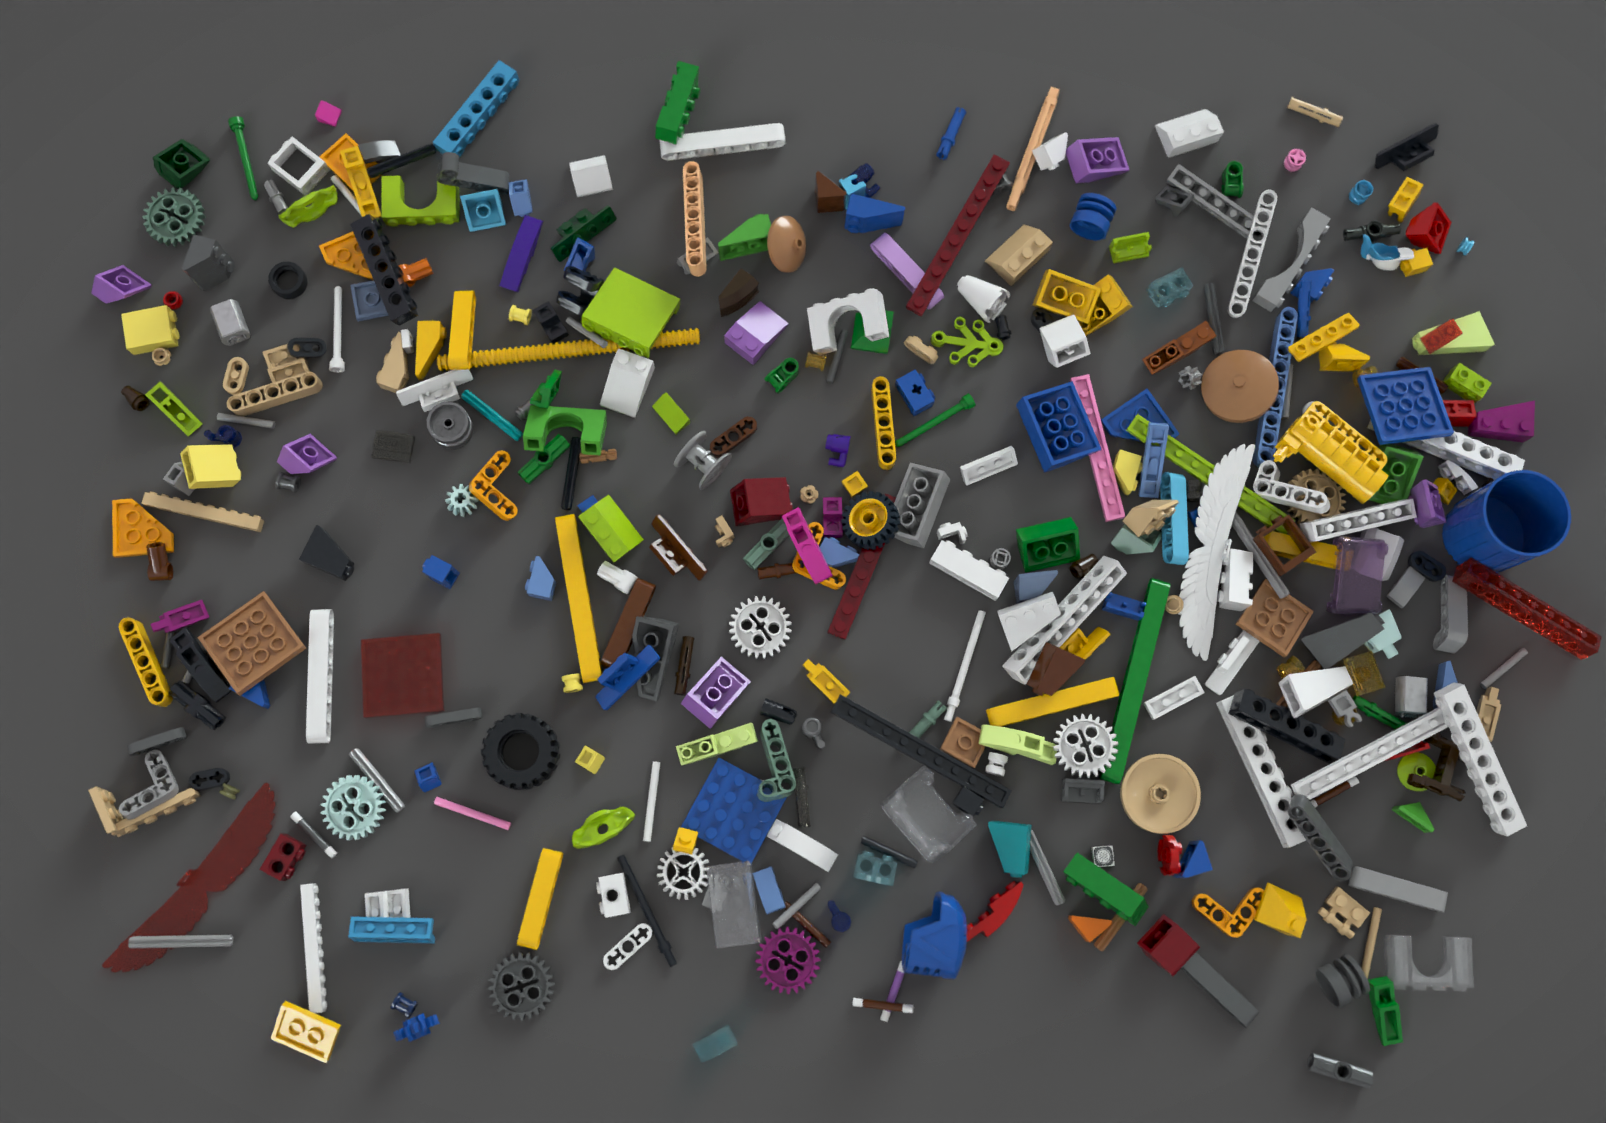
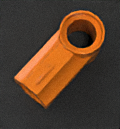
[398,258,433,288]

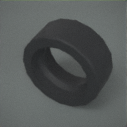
[268,261,307,299]

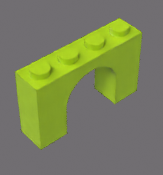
[381,176,459,227]

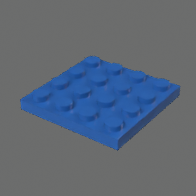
[1357,367,1454,445]
[681,758,787,866]

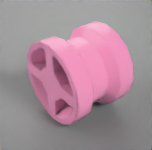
[1284,149,1306,172]

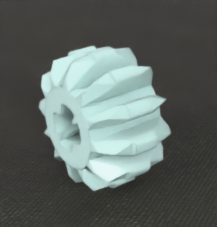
[445,484,479,517]

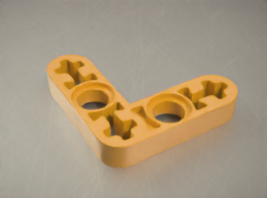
[469,450,518,521]
[792,522,846,590]
[1192,888,1264,938]

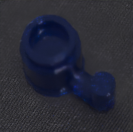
[848,163,880,198]
[204,425,242,448]
[827,900,851,932]

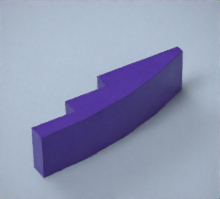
[499,215,543,292]

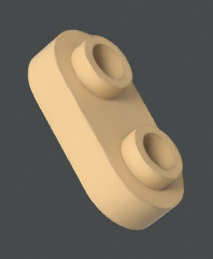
[904,336,938,364]
[223,357,249,395]

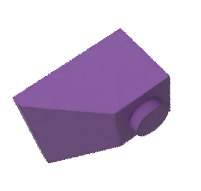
[91,265,152,303]
[277,434,337,474]

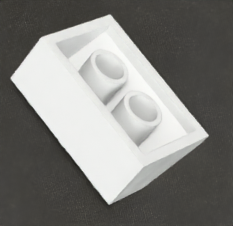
[1155,109,1224,158]

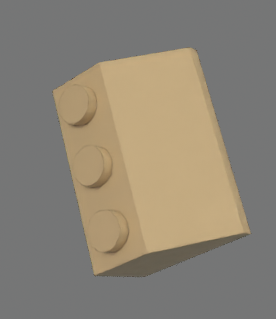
[985,225,1053,286]

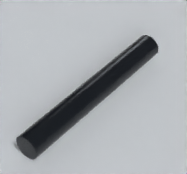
[860,836,918,868]

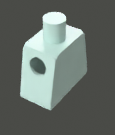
[1364,609,1401,659]

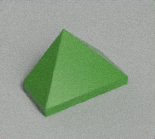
[1391,802,1434,833]

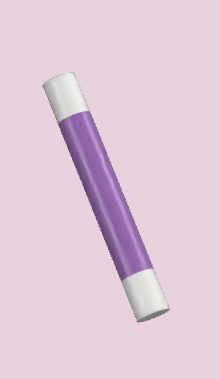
[880,961,905,1022]

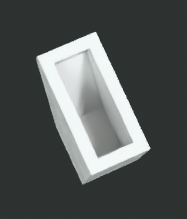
[1032,132,1068,171]

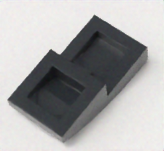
[533,301,569,344]

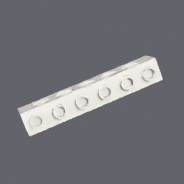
[1299,499,1417,542]

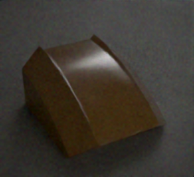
[719,268,759,317]

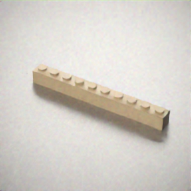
[141,491,264,532]

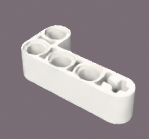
[1253,460,1330,514]

